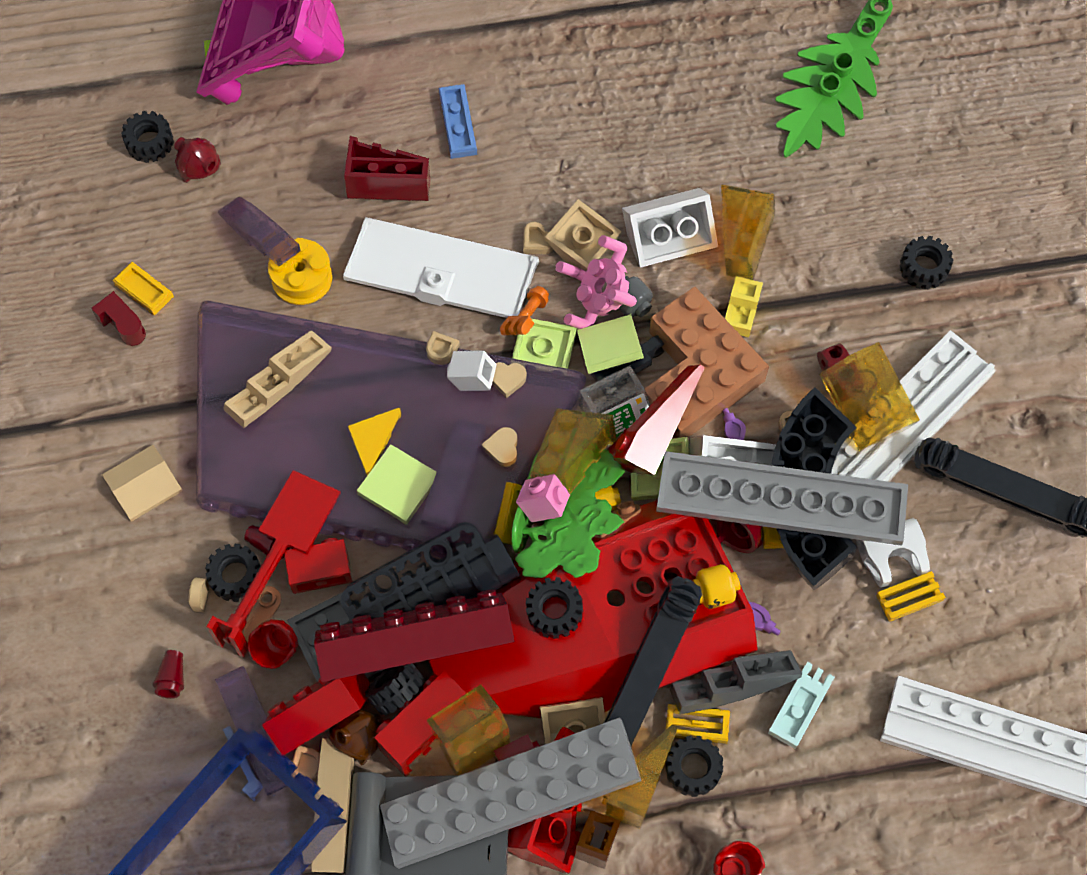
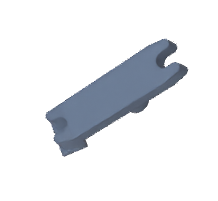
[223,726,264,801]

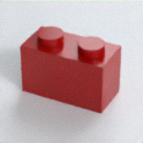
[284,538,353,594]

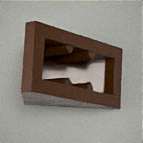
[574,810,621,869]

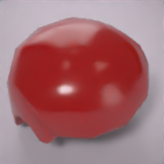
[247,619,298,669]
[713,841,765,875]

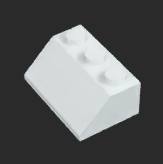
[622,188,718,267]

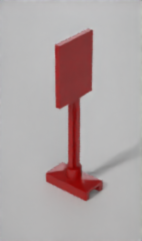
[206,470,341,658]

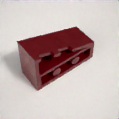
[344,136,430,201]

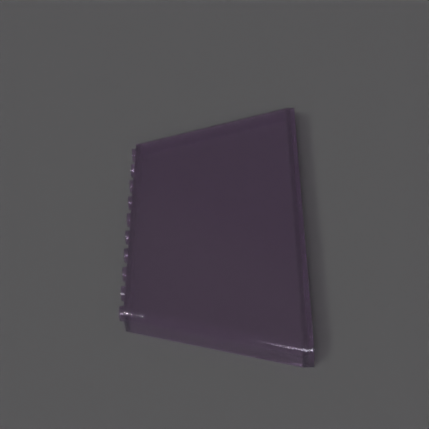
[196,301,586,558]

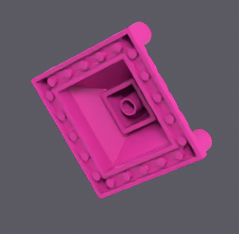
[196,0,345,105]

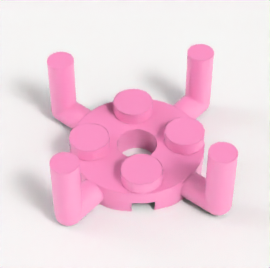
[556,235,637,329]

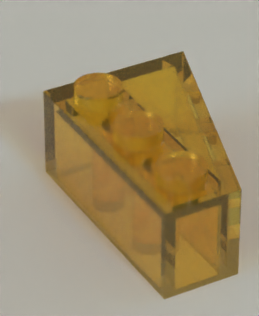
[721,184,775,280]
[530,408,617,494]

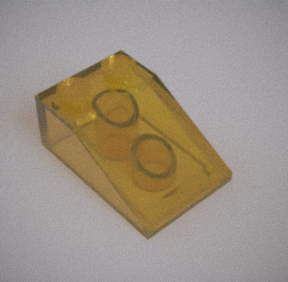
[427,685,510,775]
[602,725,678,829]

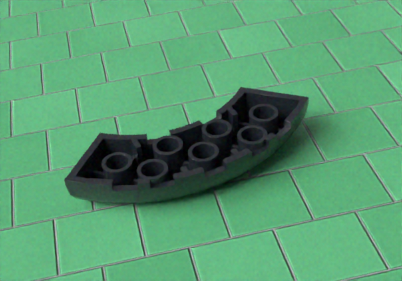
[771,387,857,590]

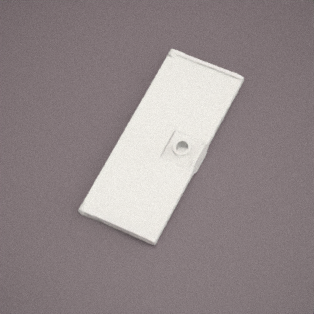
[343,217,539,318]

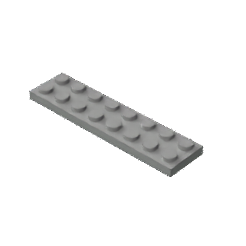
[657,451,908,546]
[380,717,642,869]

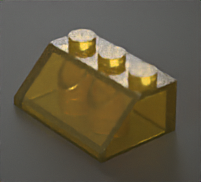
[819,342,920,452]

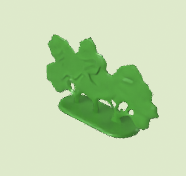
[512,440,625,578]

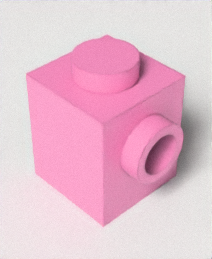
[516,474,570,522]

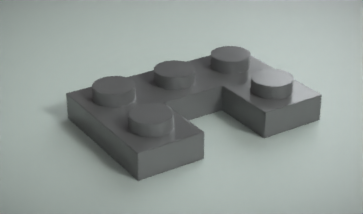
[287,593,382,682]

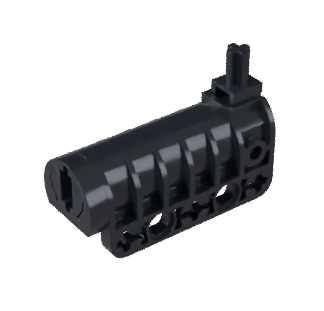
[341,522,521,672]

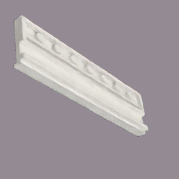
[831,330,996,482]
[880,676,1087,807]

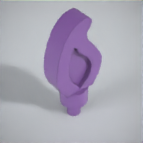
[723,408,746,440]
[749,602,781,636]

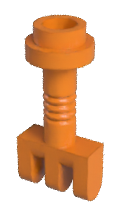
[500,286,549,335]

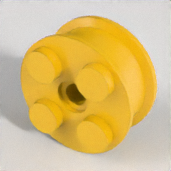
[268,238,333,305]

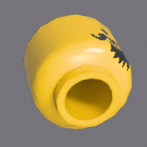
[692,564,740,609]

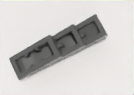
[670,650,802,714]

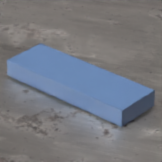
[438,84,477,159]

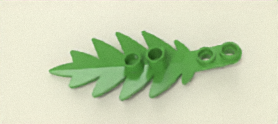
[775,0,893,158]

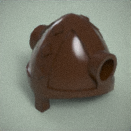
[328,710,384,766]

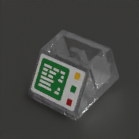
[579,366,650,449]

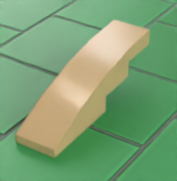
[224,330,332,428]
[312,738,354,873]

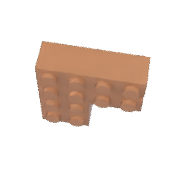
[643,286,769,439]

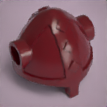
[174,137,221,183]
[717,520,763,554]

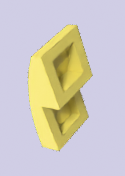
[725,276,763,337]

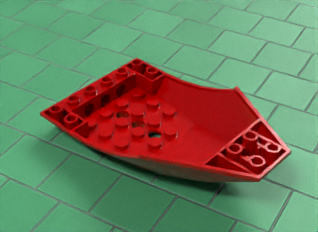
[428,500,758,718]

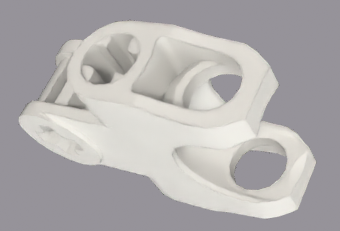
[856,518,930,588]

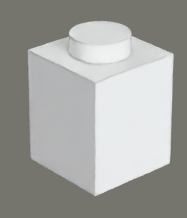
[447,351,497,391]

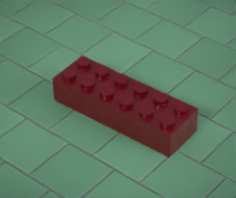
[314,590,514,682]

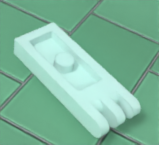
[768,661,835,749]

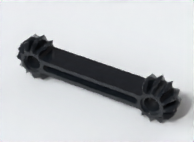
[914,437,1087,538]
[604,576,702,749]

